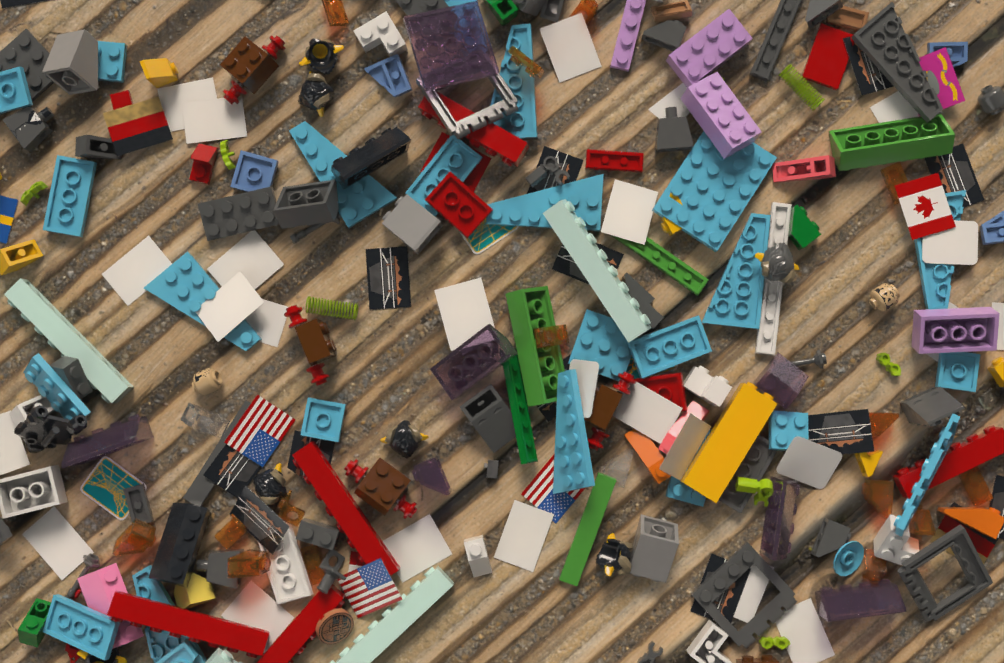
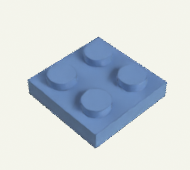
[230,150,279,192]

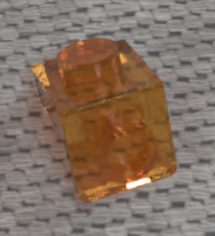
[862,549,887,581]

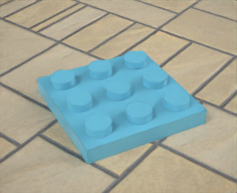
[568,309,638,381]

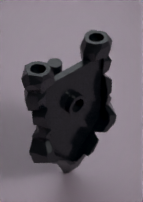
[14,405,87,453]

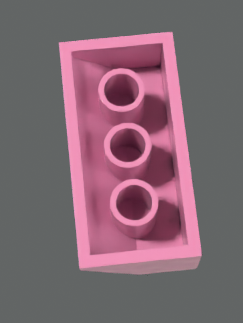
[77,563,144,649]

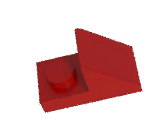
[189,143,218,185]

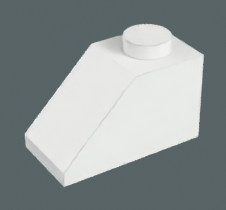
[9,395,55,426]
[464,535,492,577]

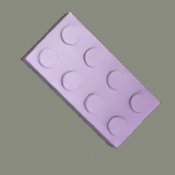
[666,9,753,87]
[680,72,762,159]
[912,307,1000,354]

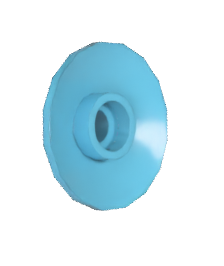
[833,541,864,576]

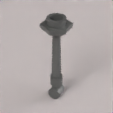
[290,212,342,244]
[769,350,827,372]
[65,553,100,600]

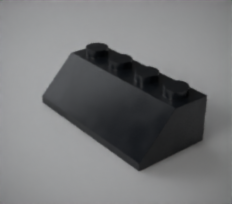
[331,127,411,190]
[149,503,211,588]

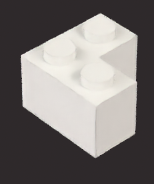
[353,11,408,57]
[683,366,732,407]
[873,514,919,565]
[686,620,732,663]

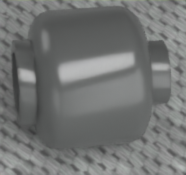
[977,85,1004,115]

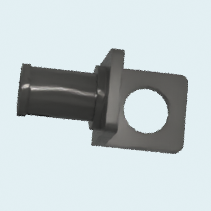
[317,549,346,594]

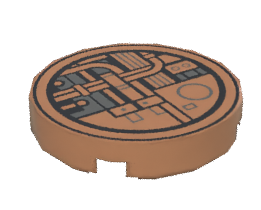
[315,608,354,645]

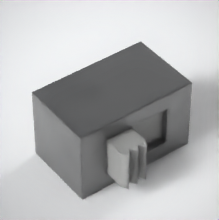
[484,460,499,478]

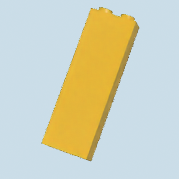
[680,382,778,503]

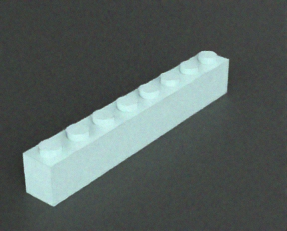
[543,199,651,343]
[4,278,133,403]
[329,566,454,663]

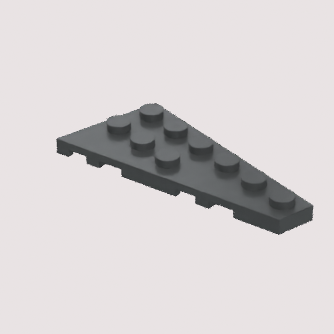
[851,1,943,122]

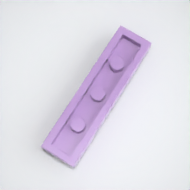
[610,0,646,72]

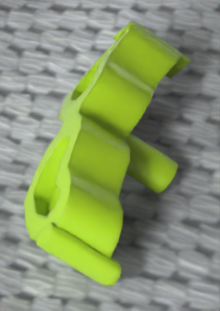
[220,140,236,170]
[20,181,48,206]
[876,353,901,376]
[759,636,791,649]

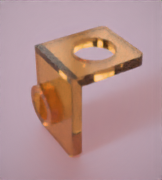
[569,0,598,25]
[277,490,305,527]
[214,514,247,549]

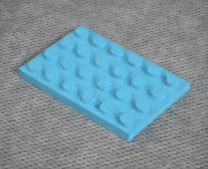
[652,131,777,252]

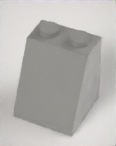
[42,29,98,95]
[382,194,443,255]
[630,514,679,583]

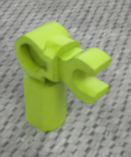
[735,477,773,507]

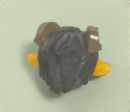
[755,242,799,283]

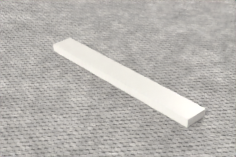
[755,202,792,356]

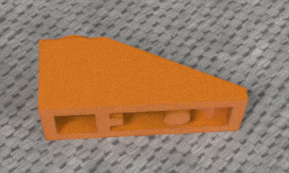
[624,428,671,484]
[937,507,1004,539]

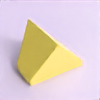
[174,572,216,609]

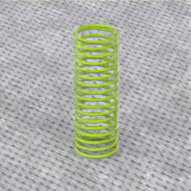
[778,64,825,111]
[305,296,358,320]

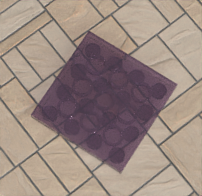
[403,1,499,91]

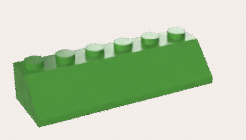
[829,113,955,171]
[506,286,565,407]

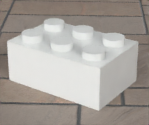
[0,465,68,519]

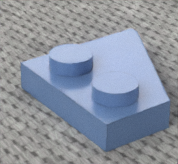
[927,42,968,68]
[364,54,413,98]
[979,211,1004,245]

